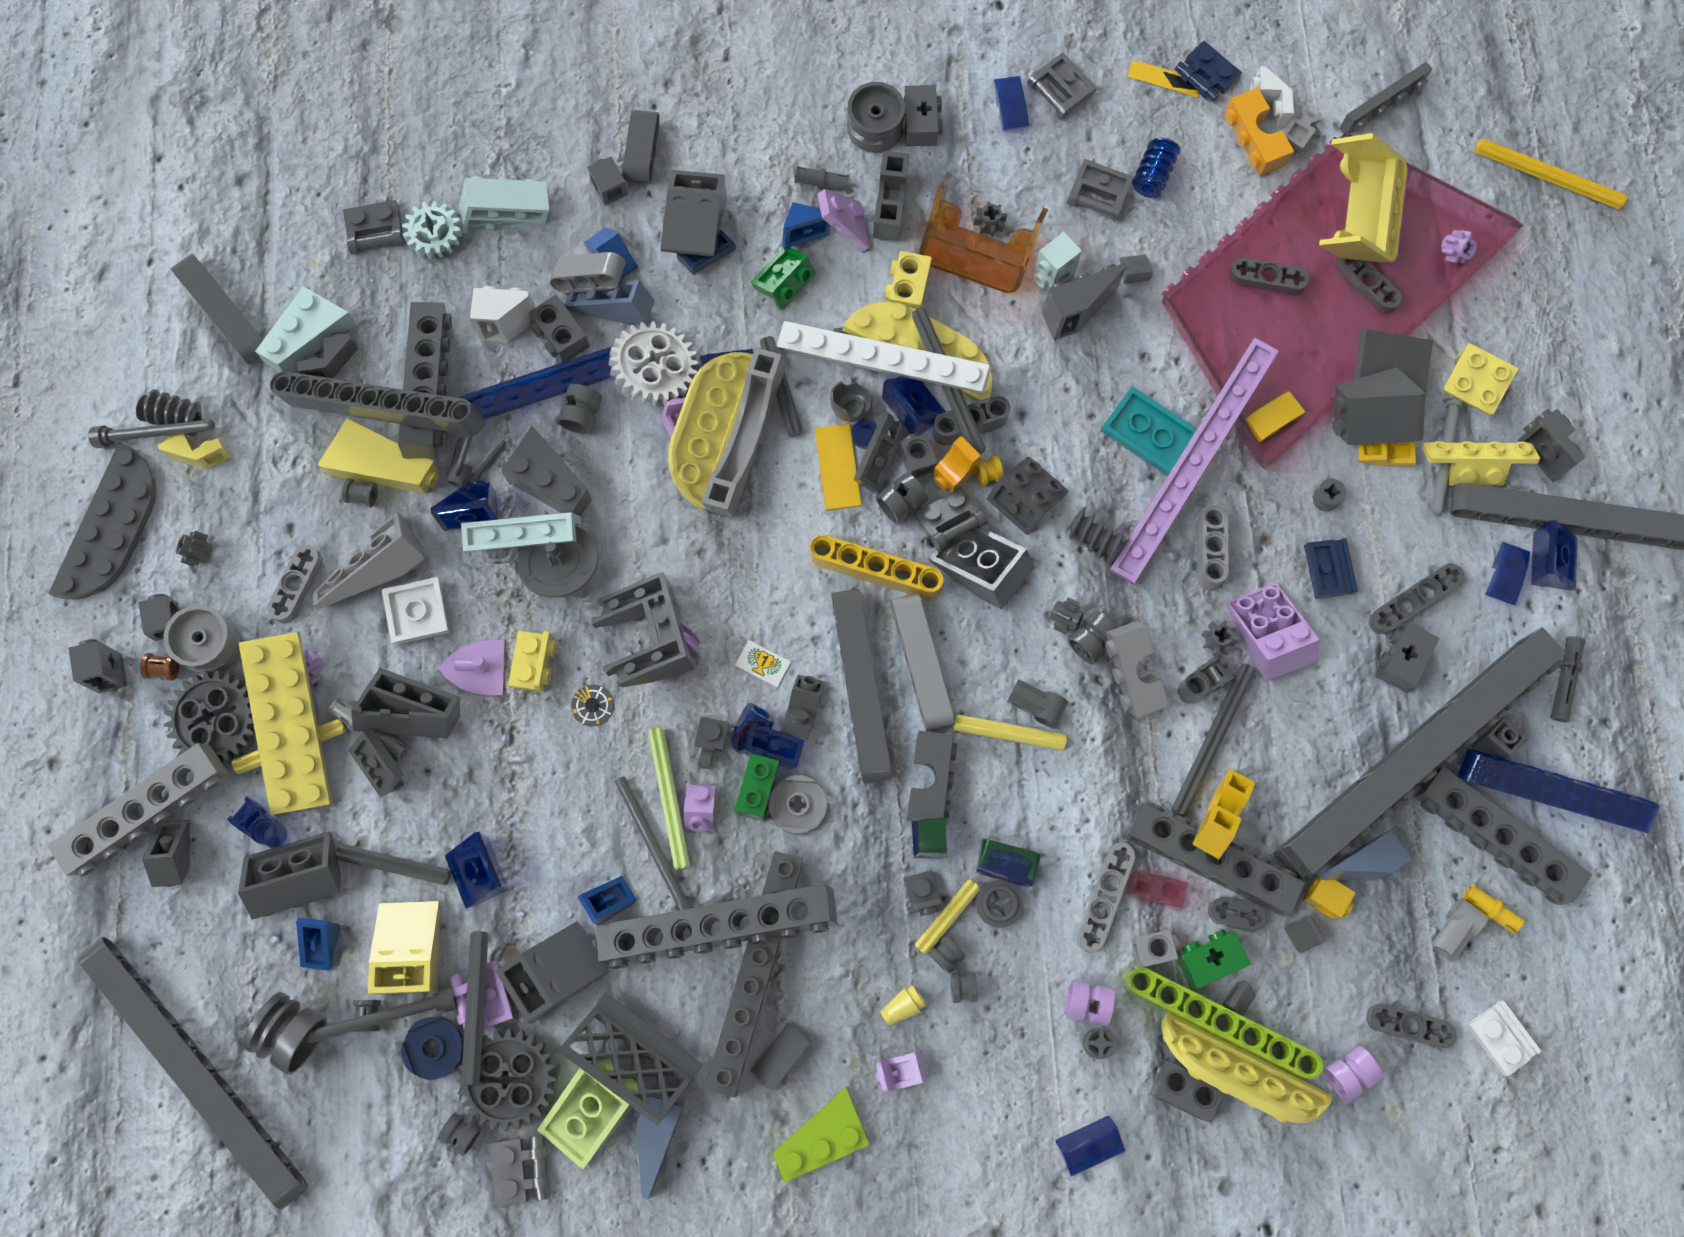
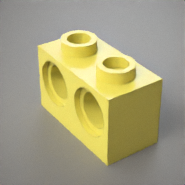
[884,251,932,310]

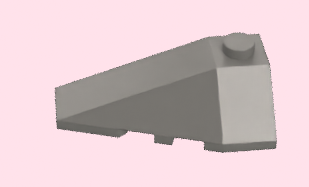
[313,512,425,610]

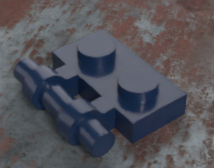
[1174,41,1242,102]

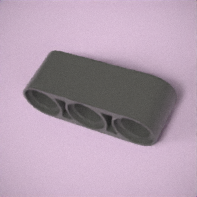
[623,110,659,183]
[932,395,1011,446]

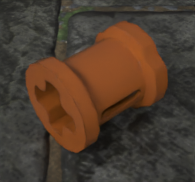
[140,653,179,681]

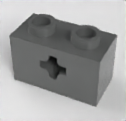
[904,85,943,146]
[1376,622,1440,693]
[68,639,127,693]

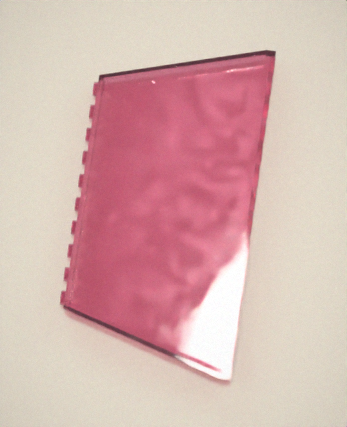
[1161,132,1523,470]

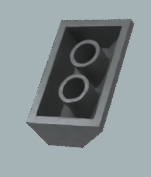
[238,831,341,920]

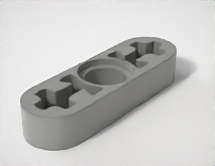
[267,545,322,623]

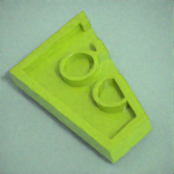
[773,1086,869,1183]

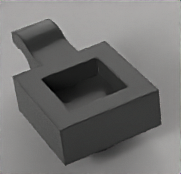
[695,717,729,770]

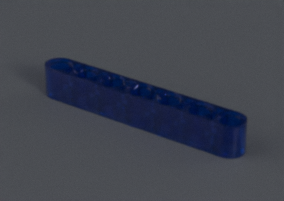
[1457,748,1660,833]

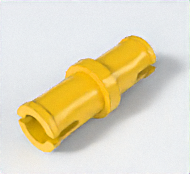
[1462,884,1525,935]

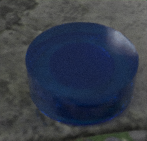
[851,420,877,449]

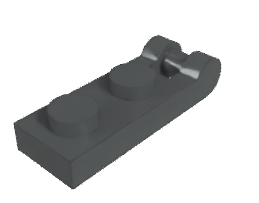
[853,411,907,493]

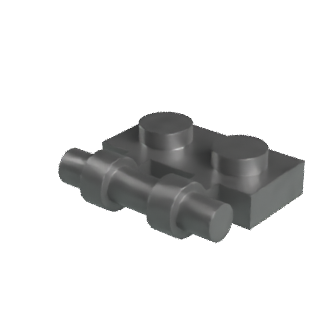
[489,1135,550,1207]

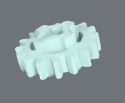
[402,201,463,259]

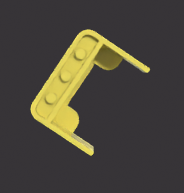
[1319,133,1407,263]

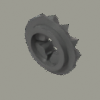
[975,880,1023,928]

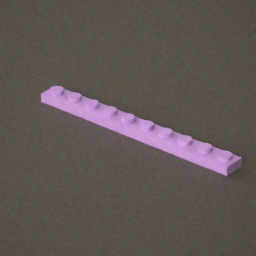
[1110,338,1279,585]

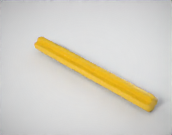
[1475,138,1627,209]

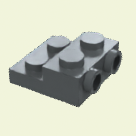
[1518,408,1585,482]

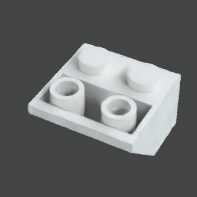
[470,286,535,343]

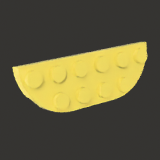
[842,302,992,402]
[668,352,753,510]
[1161,1012,1333,1123]

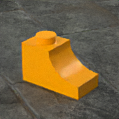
[933,436,981,493]

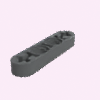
[1369,563,1465,634]

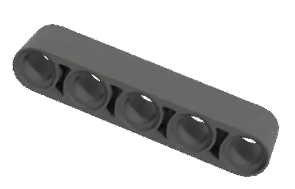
[170,253,263,365]

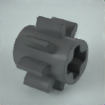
[973,202,1007,237]
[176,531,213,567]
[1049,597,1084,635]
[1201,620,1238,656]

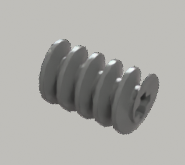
[136,389,202,437]
[1067,506,1129,565]

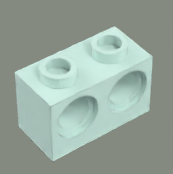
[1033,232,1082,291]

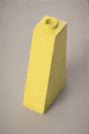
[318,419,439,494]

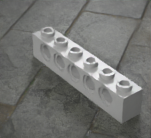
[48,743,228,877]

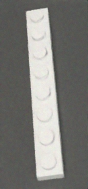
[777,321,991,394]

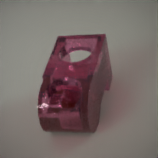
[1128,871,1188,912]

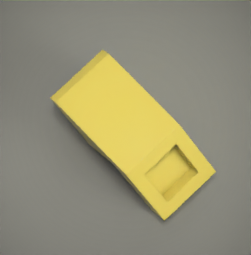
[157,434,232,469]

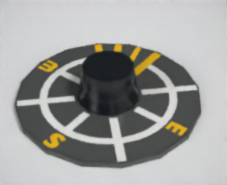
[571,684,614,727]

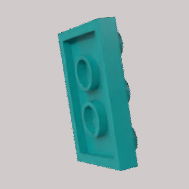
[1100,386,1197,476]

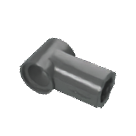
[1007,679,1069,729]

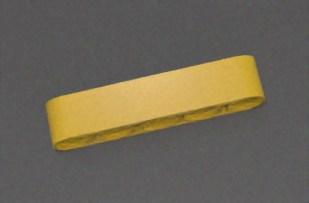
[810,535,943,599]

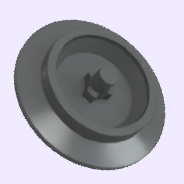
[517,526,598,598]

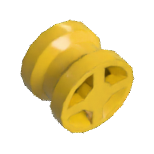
[976,455,1004,486]

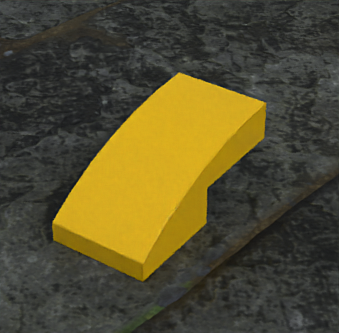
[1243,391,1306,443]
[1358,442,1416,467]

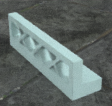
[461,512,581,552]

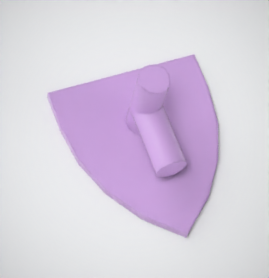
[438,640,505,696]

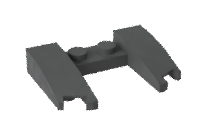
[591,572,695,688]

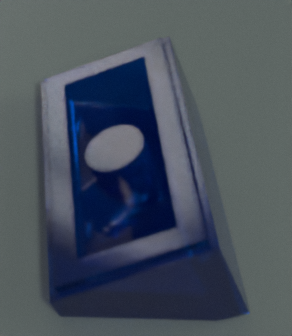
[738,722,805,769]
[1056,1116,1126,1177]

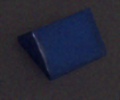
[882,376,946,435]
[1531,520,1578,591]
[444,832,509,909]

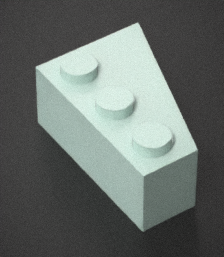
[459,176,549,233]
[255,286,357,373]

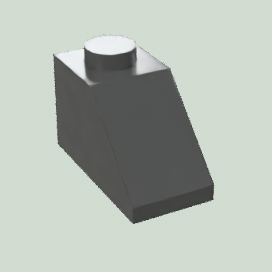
[142,820,190,887]

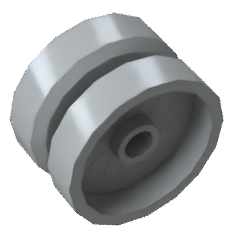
[163,605,241,675]

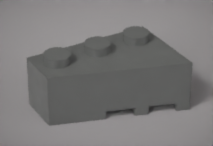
[501,426,592,516]
[351,668,460,739]

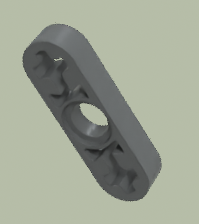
[1229,257,1309,295]
[1335,258,1402,314]
[1366,1004,1457,1048]

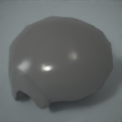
[830,381,872,422]

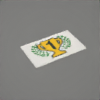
[735,640,791,687]

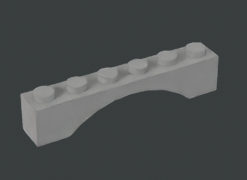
[701,347,786,518]

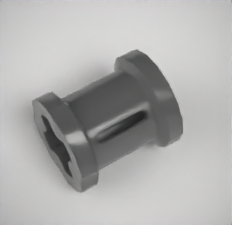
[342,478,378,507]
[353,1000,381,1032]

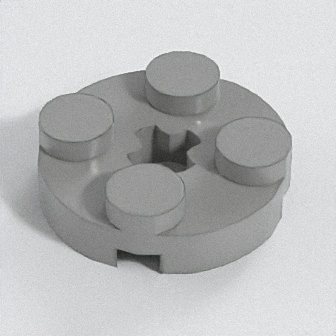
[769,775,827,835]

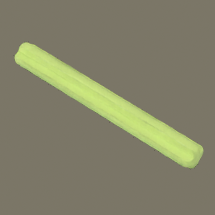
[649,728,690,870]

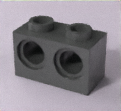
[529,295,590,364]
[1149,1058,1224,1123]

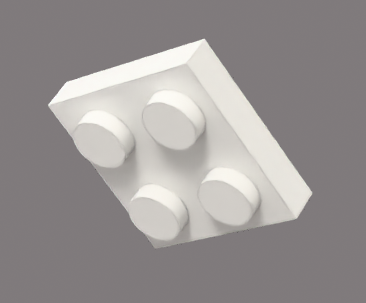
[382,577,450,645]

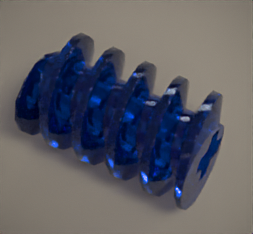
[1132,137,1181,198]

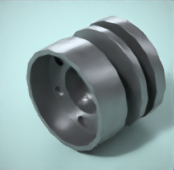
[242,992,327,1075]

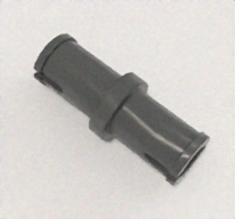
[794,166,849,192]

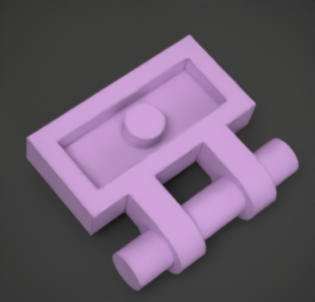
[449,960,515,1030]

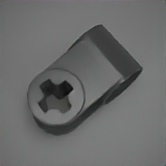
[1178,654,1235,704]

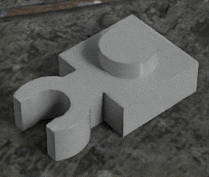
[1283,105,1322,153]

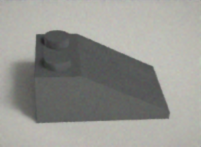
[928,519,1034,610]

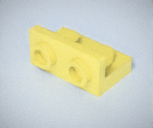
[508,631,557,693]

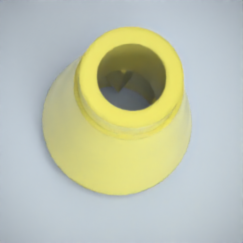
[880,985,927,1026]

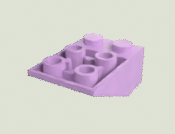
[1226,583,1320,681]

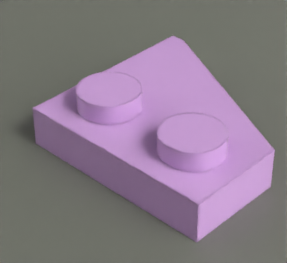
[817,189,870,252]

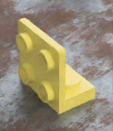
[1442,343,1519,416]

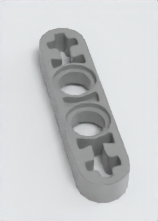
[1076,842,1135,952]

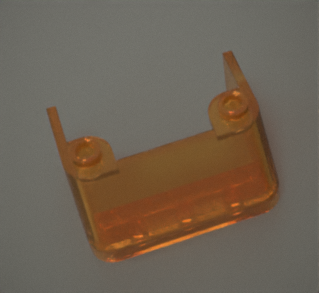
[919,174,1048,293]

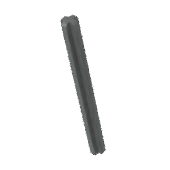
[912,308,986,454]
[1171,663,1256,817]

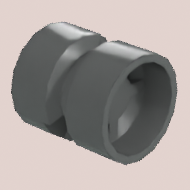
[557,384,603,435]
[875,472,928,524]
[1067,611,1118,664]

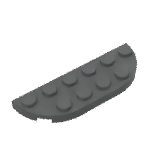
[48,442,156,599]

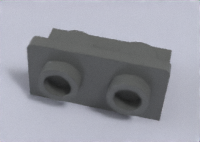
[348,728,404,797]

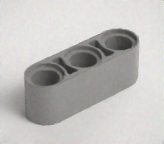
[550,252,626,293]
[1197,505,1229,590]

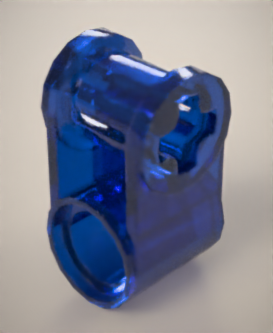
[227,796,287,848]

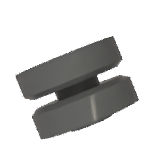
[847,82,905,152]

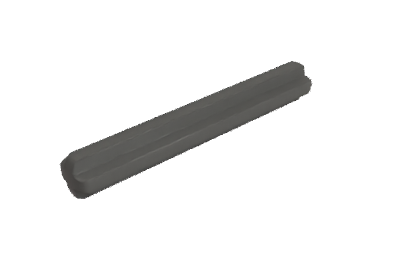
[760,336,802,437]
[335,844,451,885]

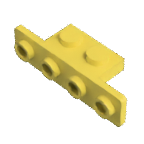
[1422,441,1540,486]

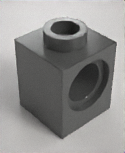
[587,156,628,206]
[899,433,938,478]
[138,594,179,641]

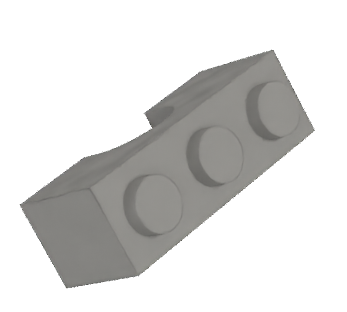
[1105,621,1169,718]

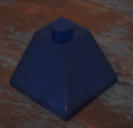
[430,481,499,531]

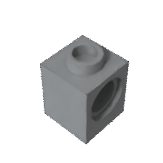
[1130,929,1180,968]

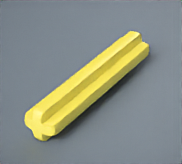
[915,879,980,955]

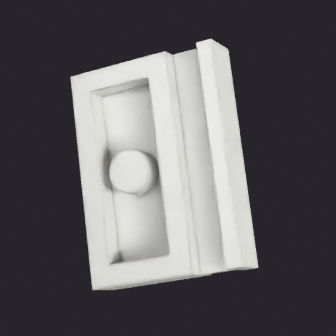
[1466,1000,1542,1076]

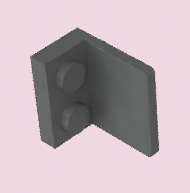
[986,457,1069,535]

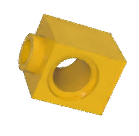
[1302,876,1355,920]

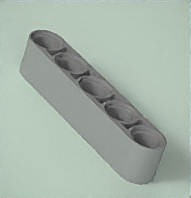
[890,593,954,731]

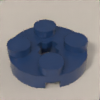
[401,1017,464,1080]

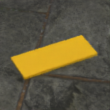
[814,424,861,511]

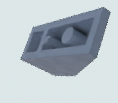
[564,280,655,324]
[1319,830,1412,881]
[634,1097,684,1200]

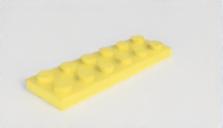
[239,632,332,815]

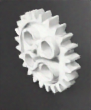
[609,321,698,406]

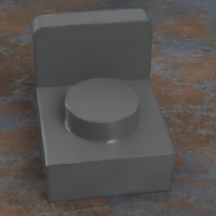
[903,870,942,916]

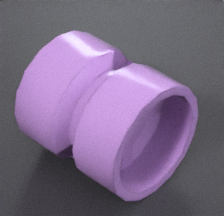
[1064,979,1115,1027]
[1324,1046,1384,1103]

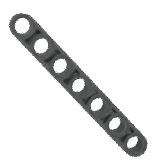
[831,589,892,784]

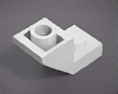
[1250,66,1294,127]

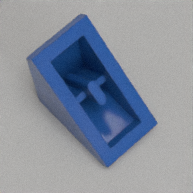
[782,202,831,249]
[584,227,638,280]
[578,876,637,925]
[296,917,340,971]

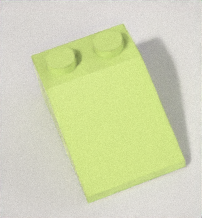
[537,1050,639,1169]

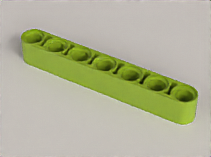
[1124,968,1323,1079]

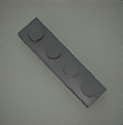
[1339,62,1433,136]

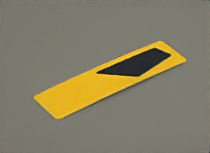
[1127,60,1199,98]

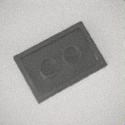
[1353,329,1433,393]

